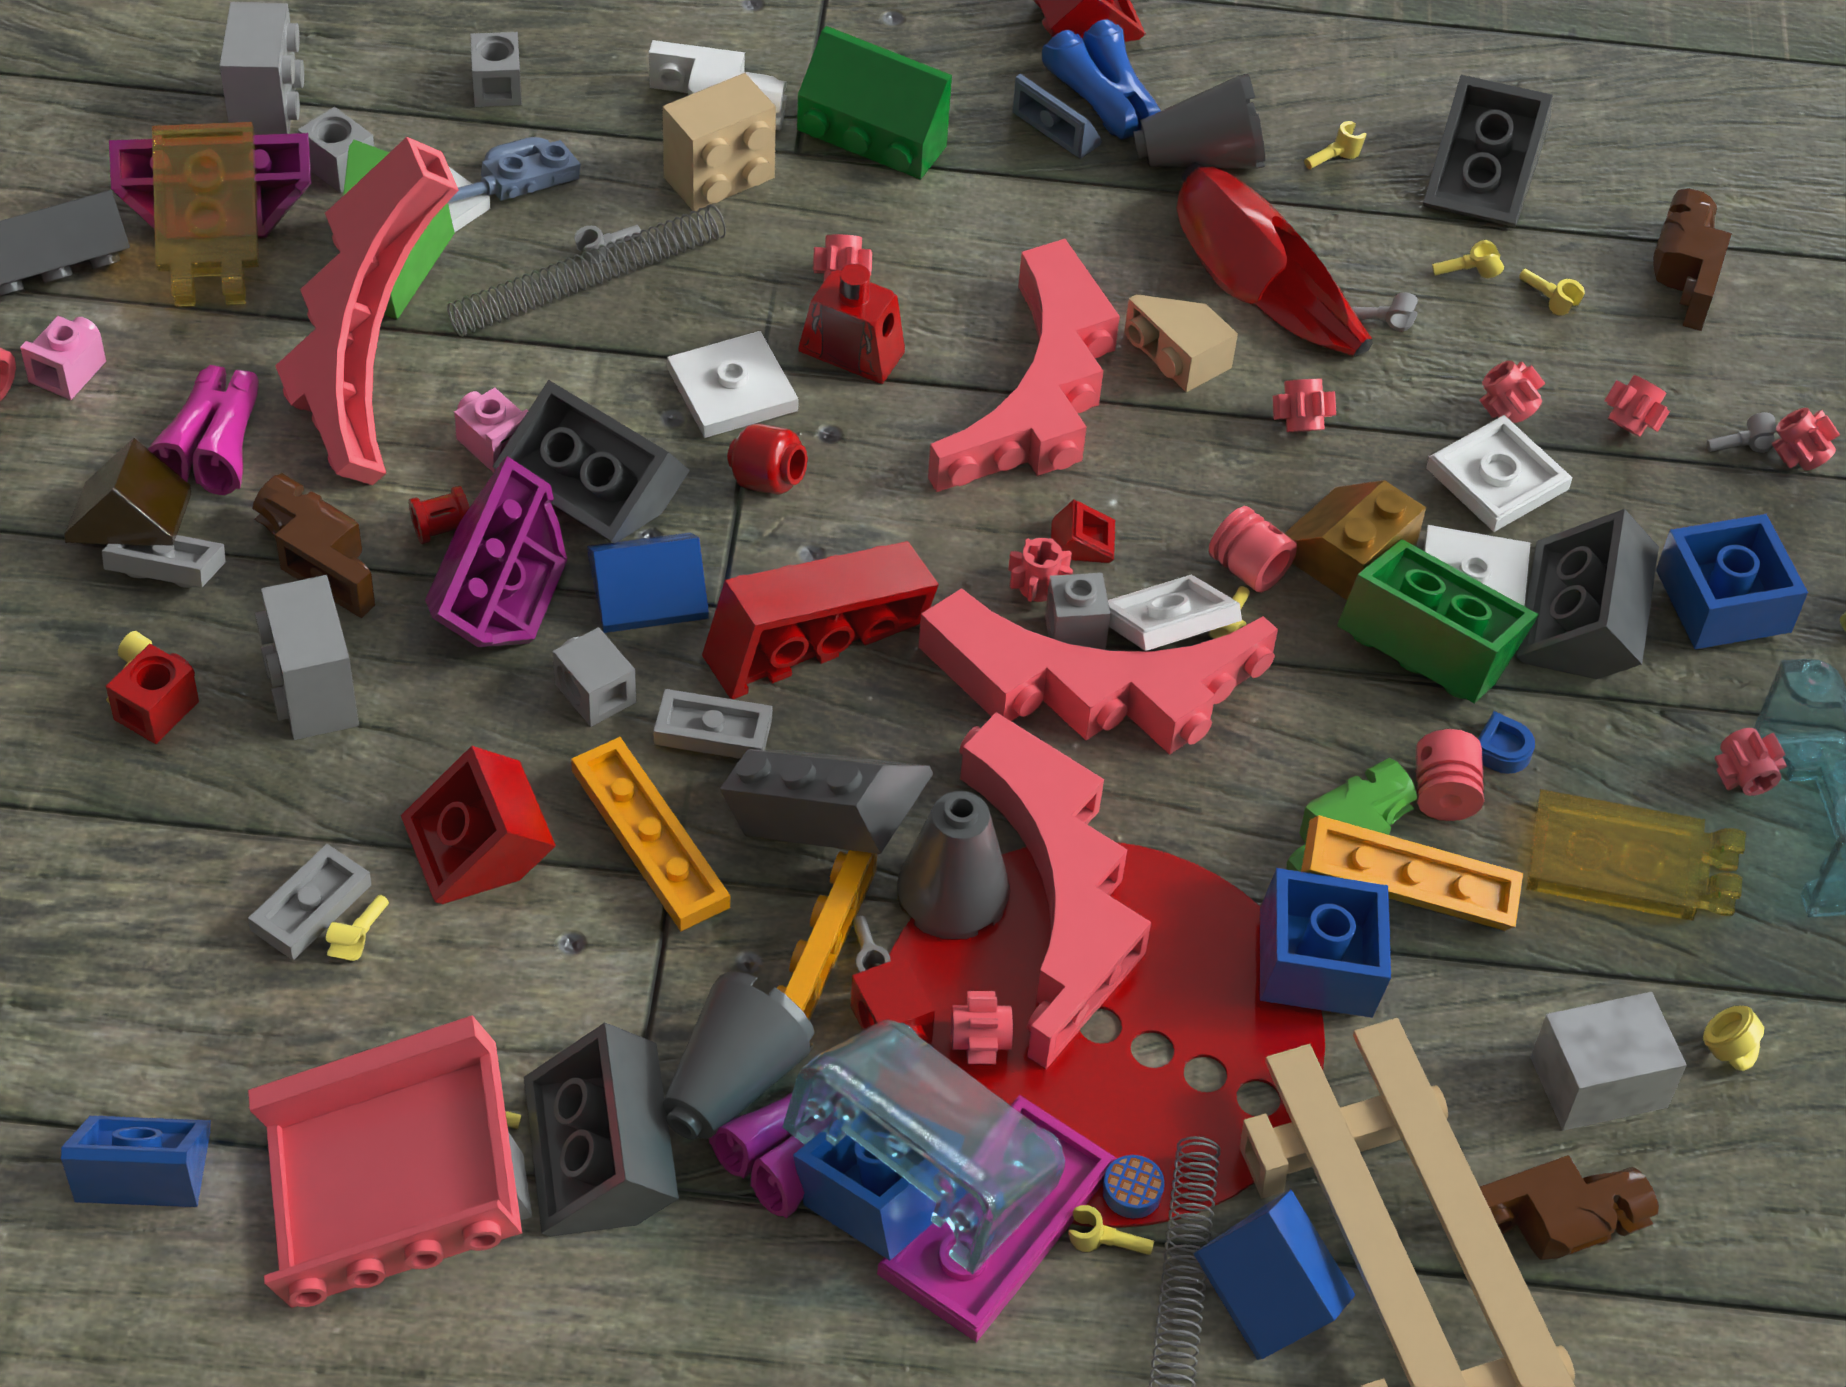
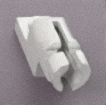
[649,40,787,130]

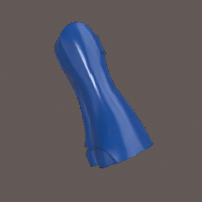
[1042,19,1161,140]

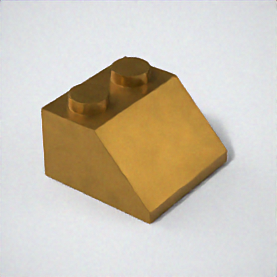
[1284,480,1426,600]

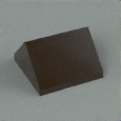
[64,438,191,546]

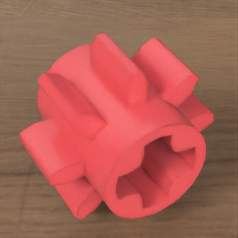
[813,234,872,283]
[1480,361,1545,423]
[1604,375,1670,437]
[1273,379,1336,432]
[1772,408,1840,471]
[1008,538,1073,602]
[1715,728,1787,796]
[951,991,1013,1064]

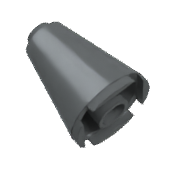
[1133,74,1266,169]
[897,791,1010,939]
[663,971,815,1140]

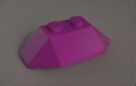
[109,133,311,242]
[425,456,567,647]

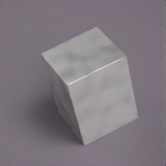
[1530,992,1686,1131]

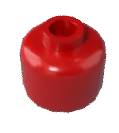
[727,423,808,495]

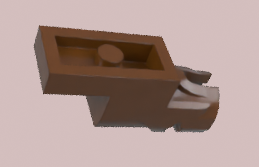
[1653,188,1732,331]
[252,473,375,619]
[1480,1155,1659,1260]

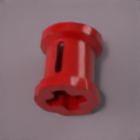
[408,486,470,544]

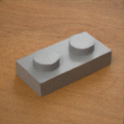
[102,535,226,588]
[653,689,772,759]
[248,844,372,960]

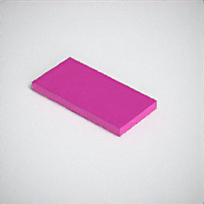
[877,1095,1117,1343]

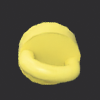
[1703,1006,1764,1071]

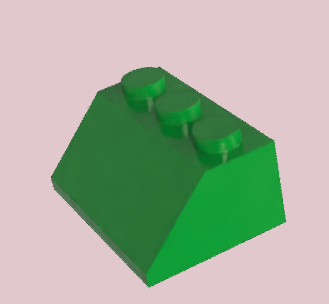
[797,26,952,180]
[1337,539,1538,704]

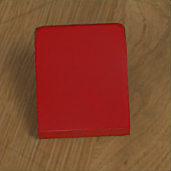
[1051,499,1115,563]

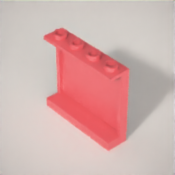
[248,1015,522,1308]

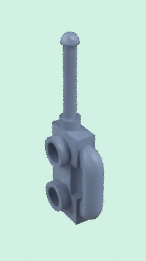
[448,137,581,203]

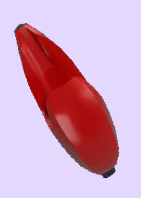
[1176,162,1373,356]

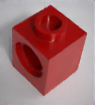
[106,644,199,744]
[850,956,935,1061]

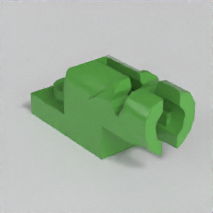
[1286,758,1417,872]

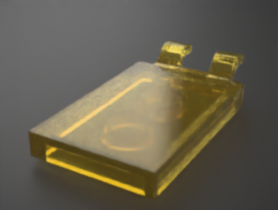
[152,122,259,307]
[1526,789,1746,921]

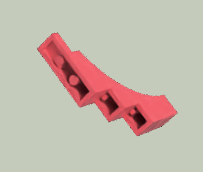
[959,712,1151,1069]

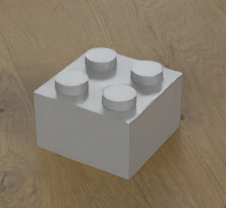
[220,2,304,136]
[255,575,359,740]

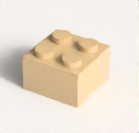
[662,73,776,211]

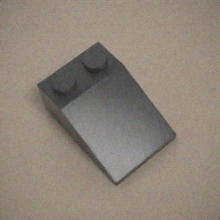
[1423,74,1553,227]

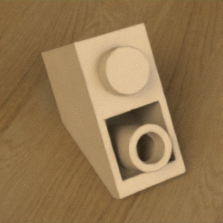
[1124,294,1238,392]

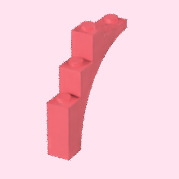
[275,137,459,485]
[928,239,1120,492]
[918,588,1278,755]

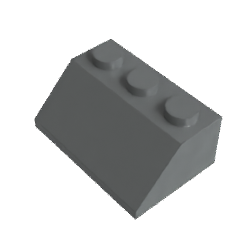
[0,190,130,296]
[492,380,690,543]
[1517,509,1659,679]
[720,750,933,854]
[524,1022,679,1237]

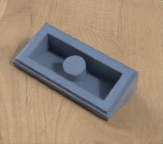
[1012,74,1102,159]

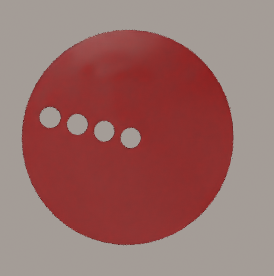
[879,842,1325,1228]

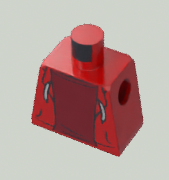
[798,264,905,384]

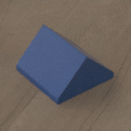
[587,532,709,633]
[61,1116,211,1207]
[1193,1189,1355,1360]

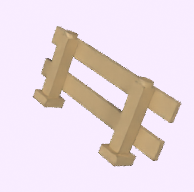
[1240,1018,1575,1387]

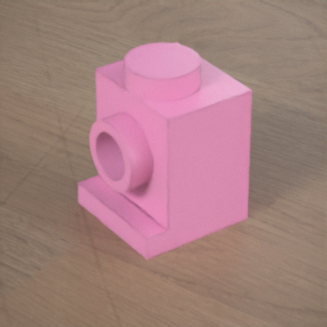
[20,316,106,400]
[454,387,528,473]

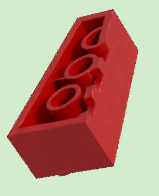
[702,541,939,700]

